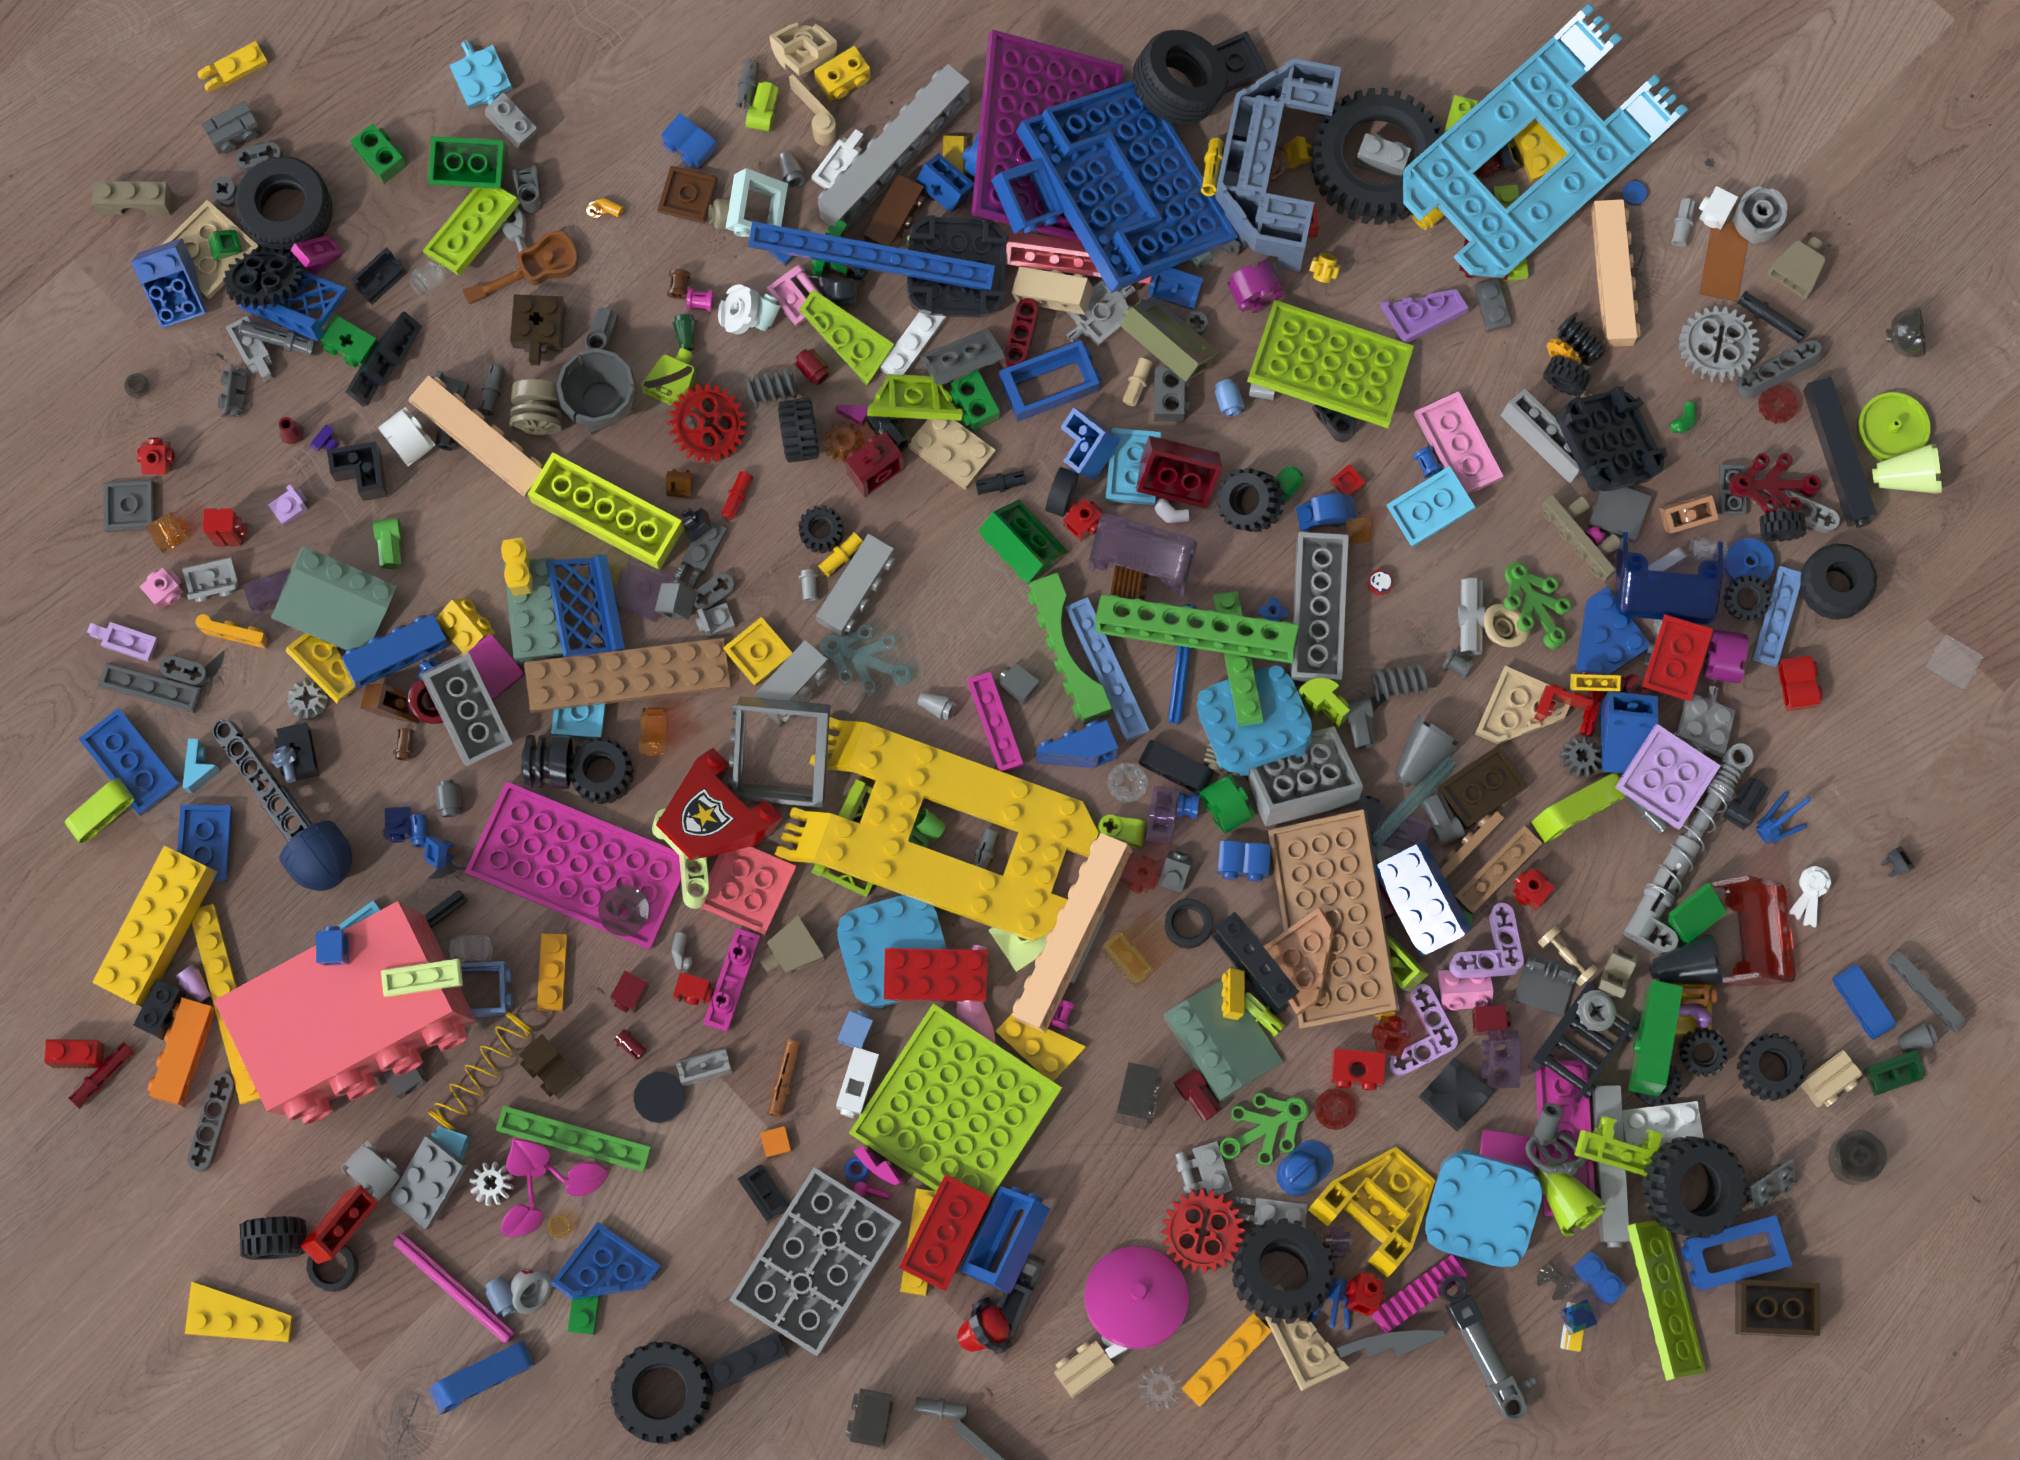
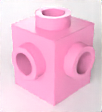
[140,567,184,611]

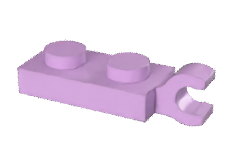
[87,622,158,663]

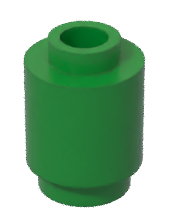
[1275,466,1304,500]

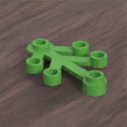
[1504,562,1571,649]
[1219,1093,1309,1167]

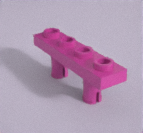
[703,928,761,1033]

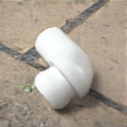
[1155,498,1189,523]

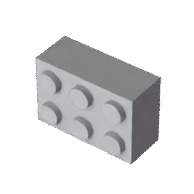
[754,640,830,726]

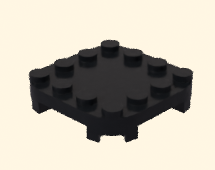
[907,215,1007,318]
[1556,387,1668,492]

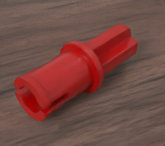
[721,471,754,520]

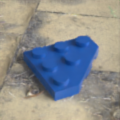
[1575,587,1649,675]
[551,1222,661,1300]

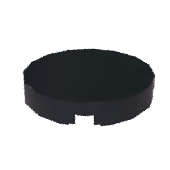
[633,1072,685,1124]

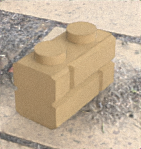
[1801,1050,1862,1107]
[1054,1340,1115,1399]

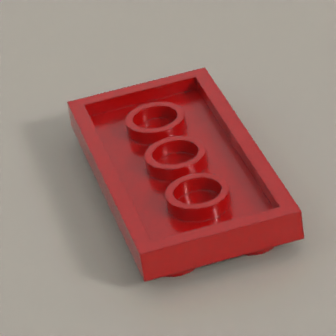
[883,948,987,1002]
[899,1174,992,1292]

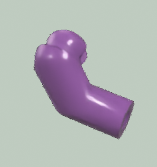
[1678,1004,1712,1028]

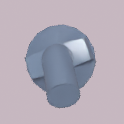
[271,746,297,783]

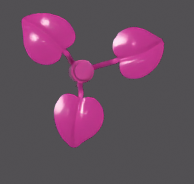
[501,1138,609,1237]

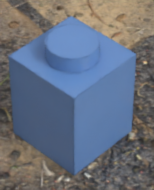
[837,1010,874,1049]

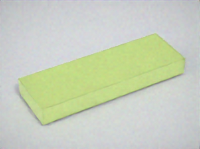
[381,959,463,997]

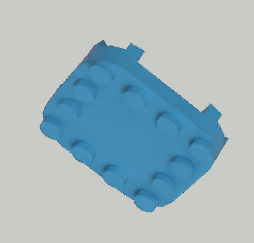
[1197,665,1313,777]
[837,895,947,1009]
[1425,1149,1542,1267]

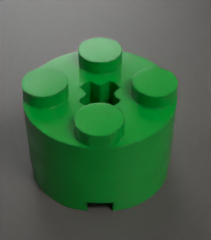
[1199,773,1256,834]

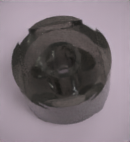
[1828,1130,1887,1185]

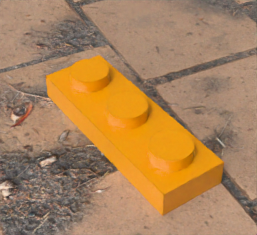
[537,934,568,1011]

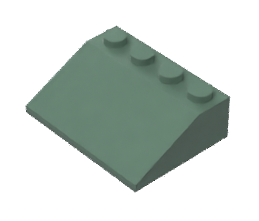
[271,546,397,651]
[1164,980,1283,1104]

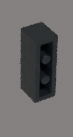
[705,1332,789,1392]

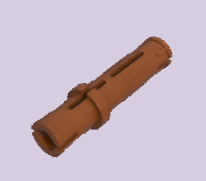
[767,1039,802,1118]

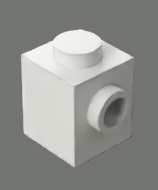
[1699,186,1738,230]

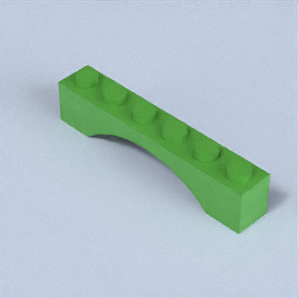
[1027,573,1112,724]

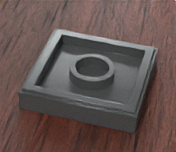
[103,480,155,532]
[1588,487,1652,543]

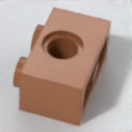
[1659,494,1719,533]

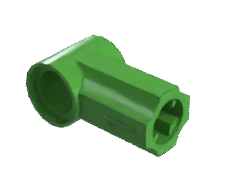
[373,518,402,569]

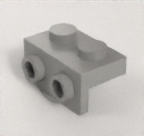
[182,556,240,602]

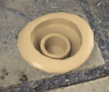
[1484,604,1530,647]

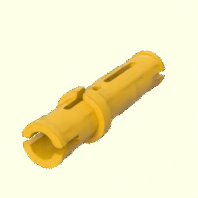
[1201,138,1224,196]

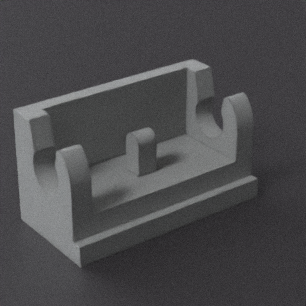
[676,1048,733,1087]

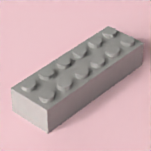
[1290,532,1348,687]

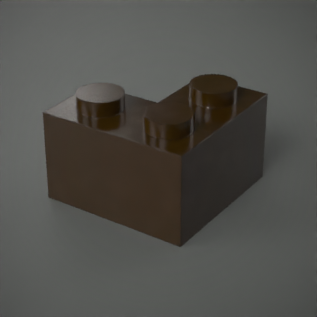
[519,1034,582,1099]

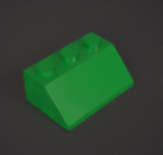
[428,136,508,189]
[978,500,1068,584]

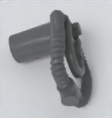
[1525,1103,1586,1176]

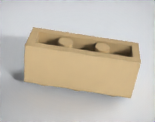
[1011,267,1094,315]

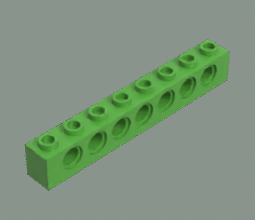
[1095,595,1299,663]

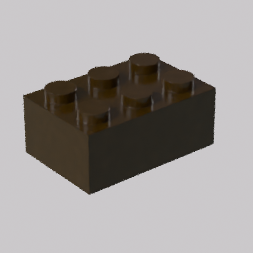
[1735,1279,1820,1338]

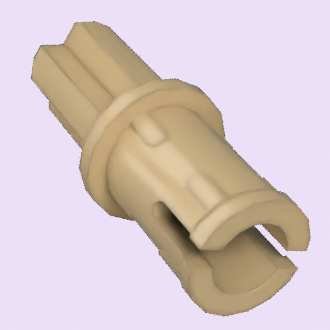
[1123,358,1153,407]

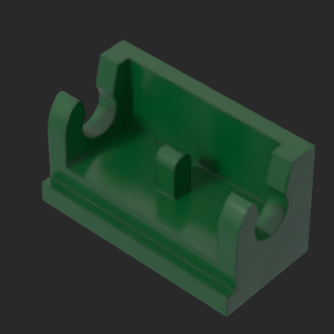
[1864,1050,1925,1096]

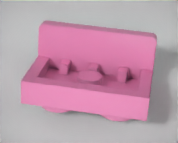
[1438,967,1493,1010]

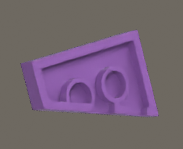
[1380,289,1469,343]

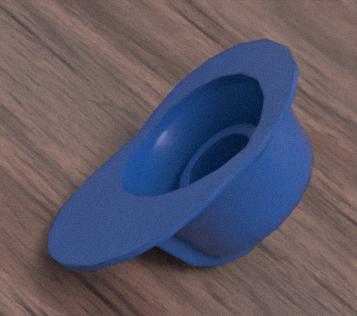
[1276,1141,1333,1196]

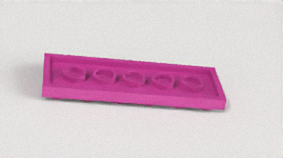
[1535,1060,1595,1217]

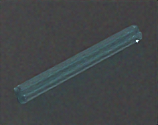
[1371,756,1456,847]

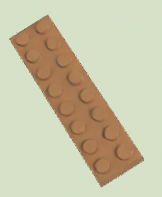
[524,638,730,713]

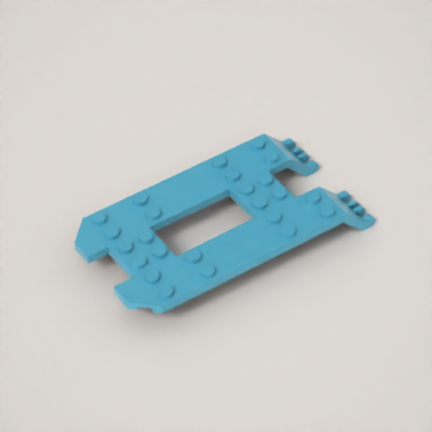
[1403,3,1688,278]

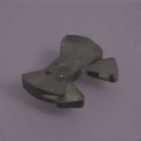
[1537,1261,1575,1300]

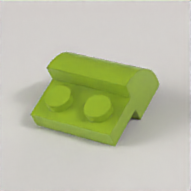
[1299,678,1350,728]

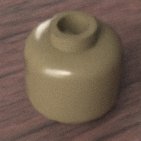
[708,198,745,230]

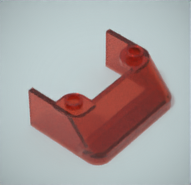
[1712,875,1796,986]

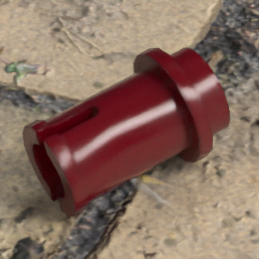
[614,1029,647,1061]

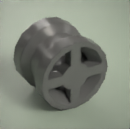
[210,177,237,207]

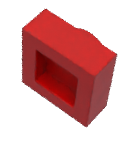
[1330,464,1366,496]

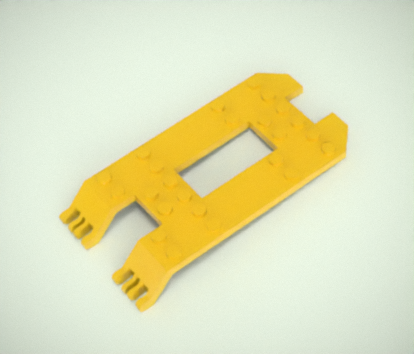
[775,717,1098,942]

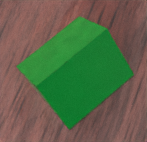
[1667,883,1727,943]

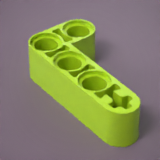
[1532,773,1627,843]

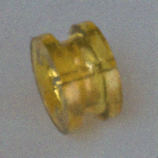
[547,1215,571,1240]

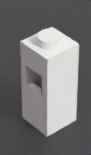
[836,1047,880,1118]

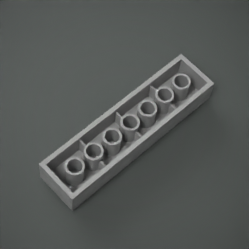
[818,64,970,233]

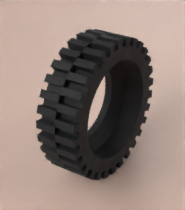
[1311,88,1443,225]

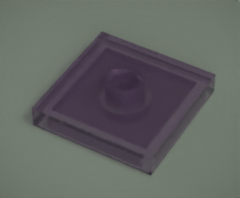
[614,558,675,622]

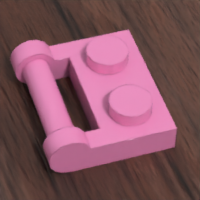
[766,264,823,327]

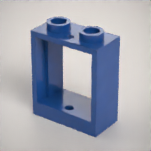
[991,158,1065,234]

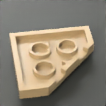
[1475,666,1570,744]

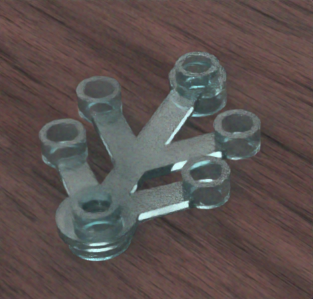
[820,624,912,695]

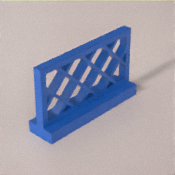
[239,271,348,341]
[546,554,625,657]

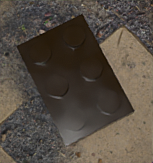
[1437,746,1528,829]

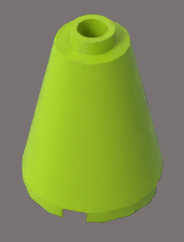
[1538,1163,1607,1237]

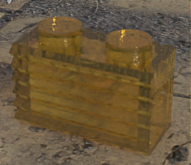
[1103,930,1154,988]

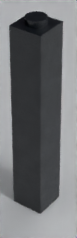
[1803,377,1877,528]

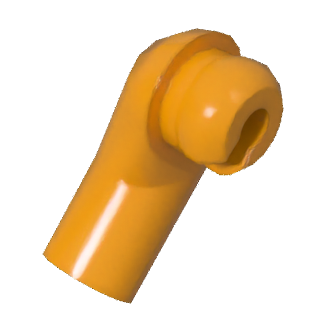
[586,198,624,218]

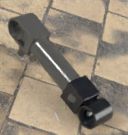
[1437,1275,1537,1421]

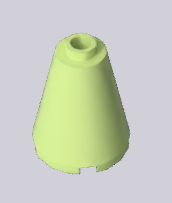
[1872,444,1942,494]

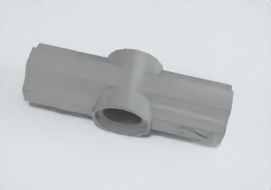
[1458,578,1485,656]

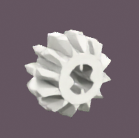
[470,1162,514,1206]

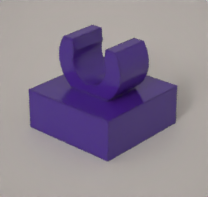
[309,424,339,451]

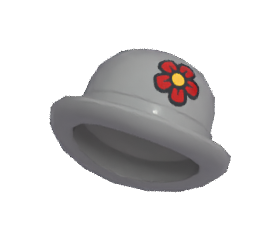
[511,1269,552,1315]

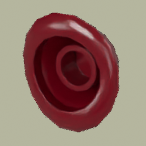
[407,679,443,724]

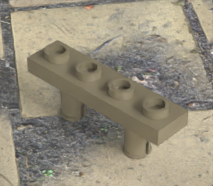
[1541,495,1622,582]

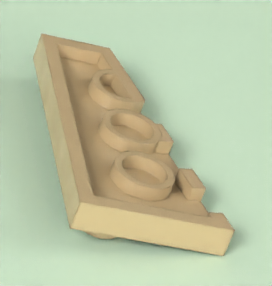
[1265,1284,1349,1391]

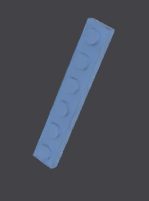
[1065,597,1149,742]

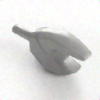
[501,206,526,252]

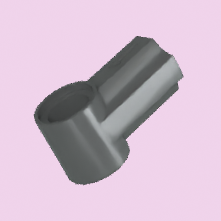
[585,308,618,351]
[1346,698,1376,750]
[1422,793,1465,847]

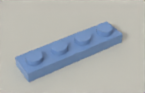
[1752,566,1801,667]

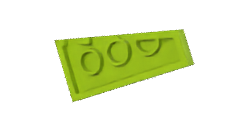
[799,290,894,385]

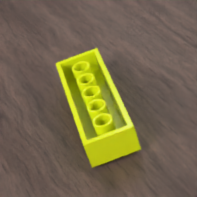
[528,452,684,571]

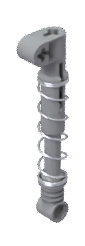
[1623,743,1754,955]

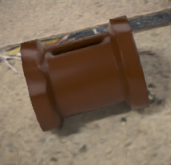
[667,269,691,299]

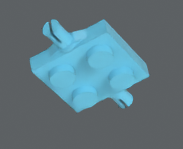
[449,40,513,109]

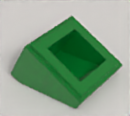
[208,230,242,260]

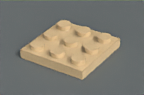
[161,200,260,300]

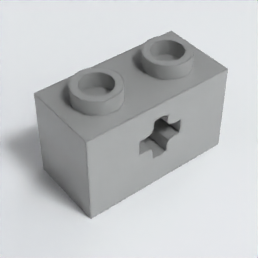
[485,92,537,149]

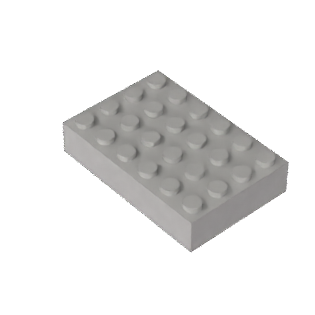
[729,1167,902,1358]

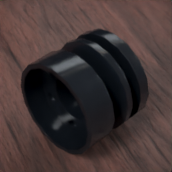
[521,735,573,789]

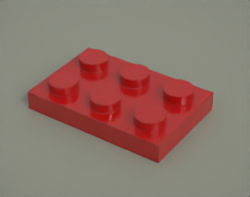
[1642,614,1713,702]

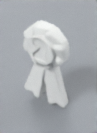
[1788,866,1831,927]

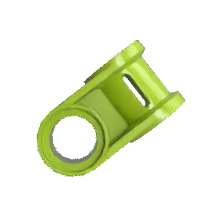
[1097,815,1147,849]

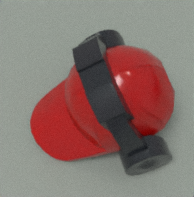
[957,1297,1013,1355]

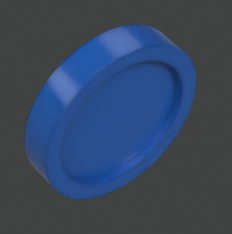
[1622,181,1647,205]

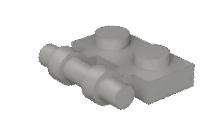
[1175,1141,1233,1198]

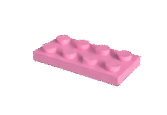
[1414,391,1503,495]

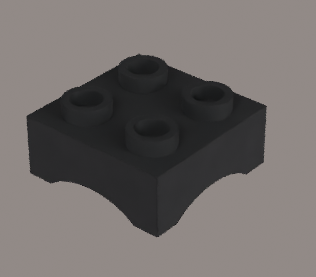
[1419,1057,1493,1132]

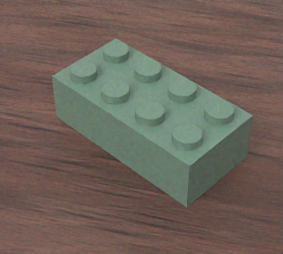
[504,557,564,666]

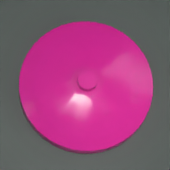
[1084,1247,1189,1349]

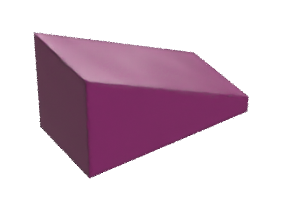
[835,405,868,427]

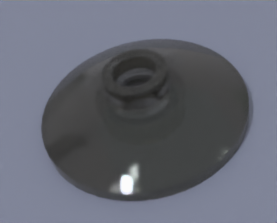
[598,885,649,936]

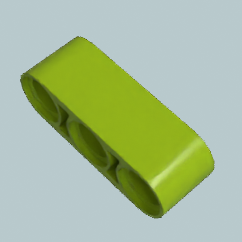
[65,778,134,844]

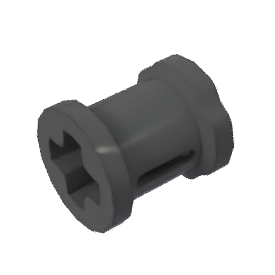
[1442,648,1474,680]

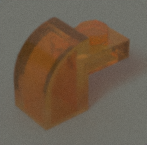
[639,707,669,756]

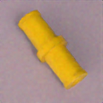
[818,532,863,578]

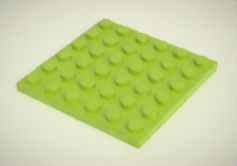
[849,1004,1062,1197]

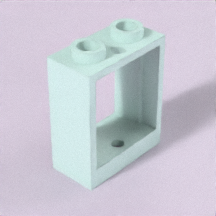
[726,168,788,237]

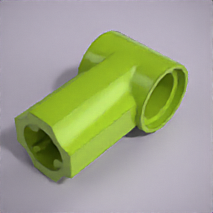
[746,82,779,133]

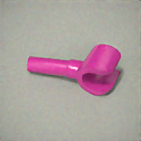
[852,1182,889,1199]

